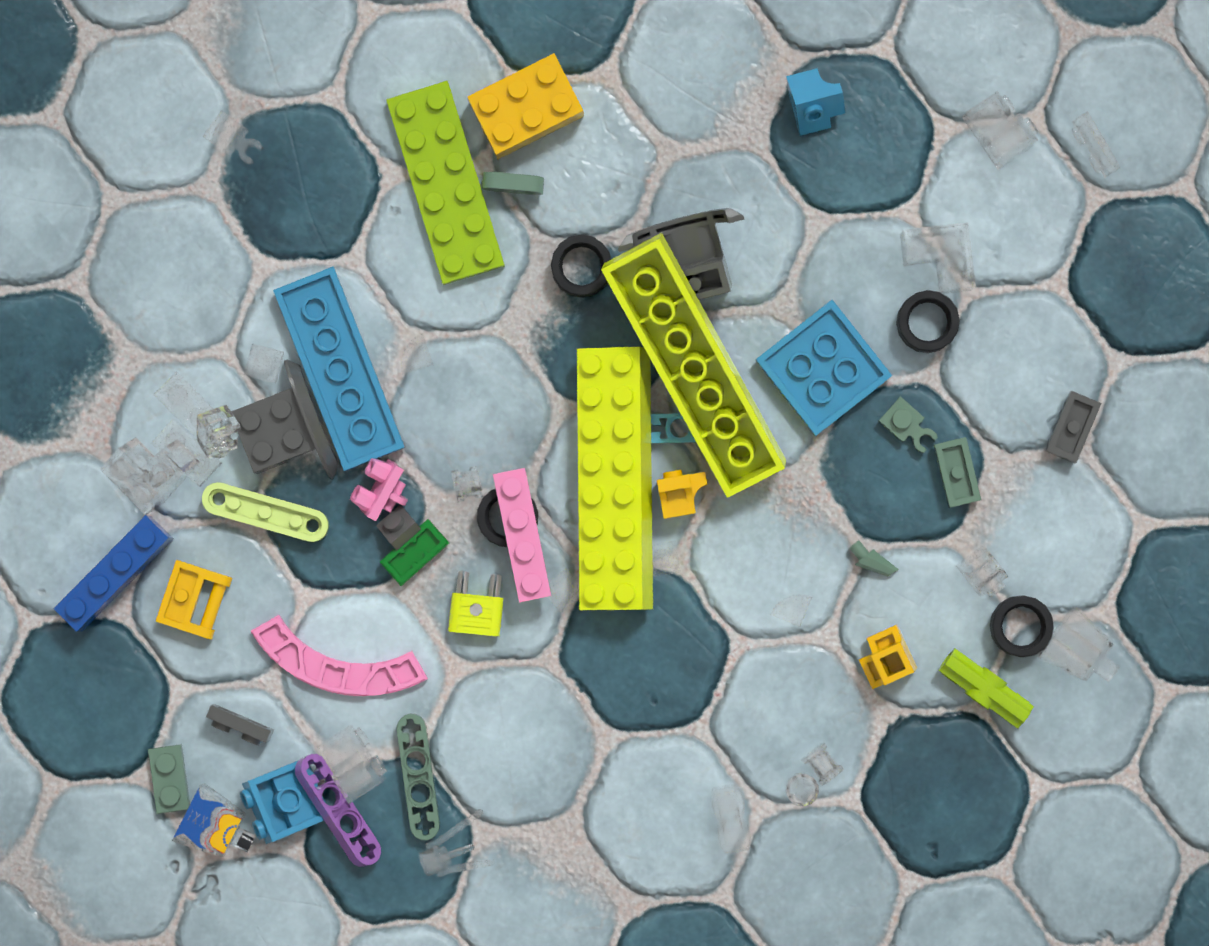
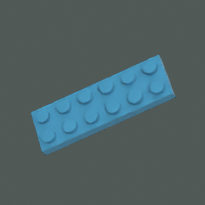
[273,266,405,471]

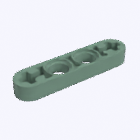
[397,713,440,840]

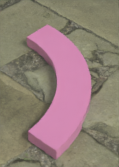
[251,615,428,696]

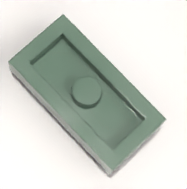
[933,437,981,508]
[148,744,190,814]

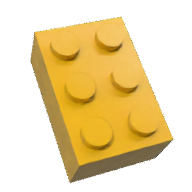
[467,53,584,160]

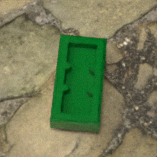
[380,519,450,586]

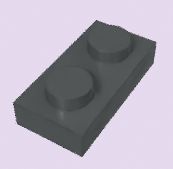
[1045,391,1102,464]
[206,704,274,746]

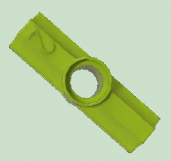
[938,648,1034,729]

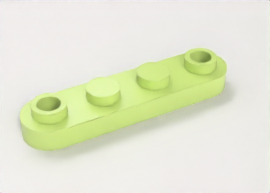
[202,482,329,542]

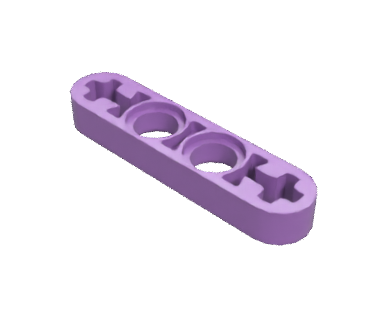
[295,754,381,867]

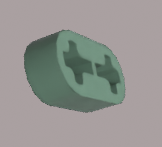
[482,172,544,195]

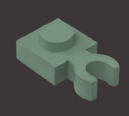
[878,396,938,453]

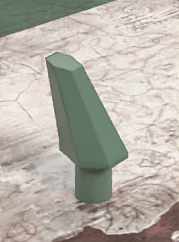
[849,540,899,576]

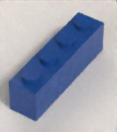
[53,515,174,632]

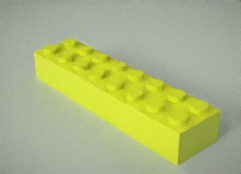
[601,233,786,498]
[577,347,653,610]

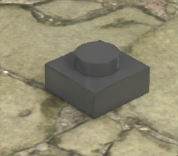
[376,504,421,550]

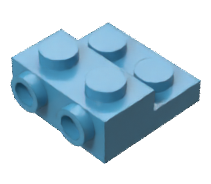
[240,761,325,844]

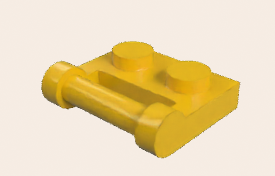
[156,560,233,640]

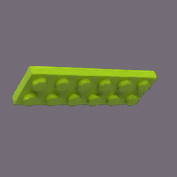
[386,80,505,285]

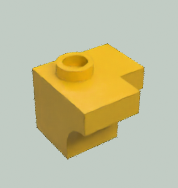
[657,470,707,519]
[859,624,917,689]

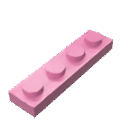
[493,468,551,603]

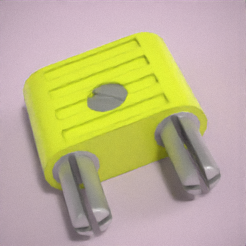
[448,571,504,637]

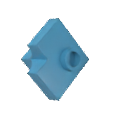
[786,68,845,136]

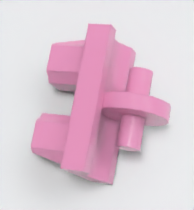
[350,458,408,521]

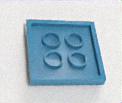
[755,300,892,436]

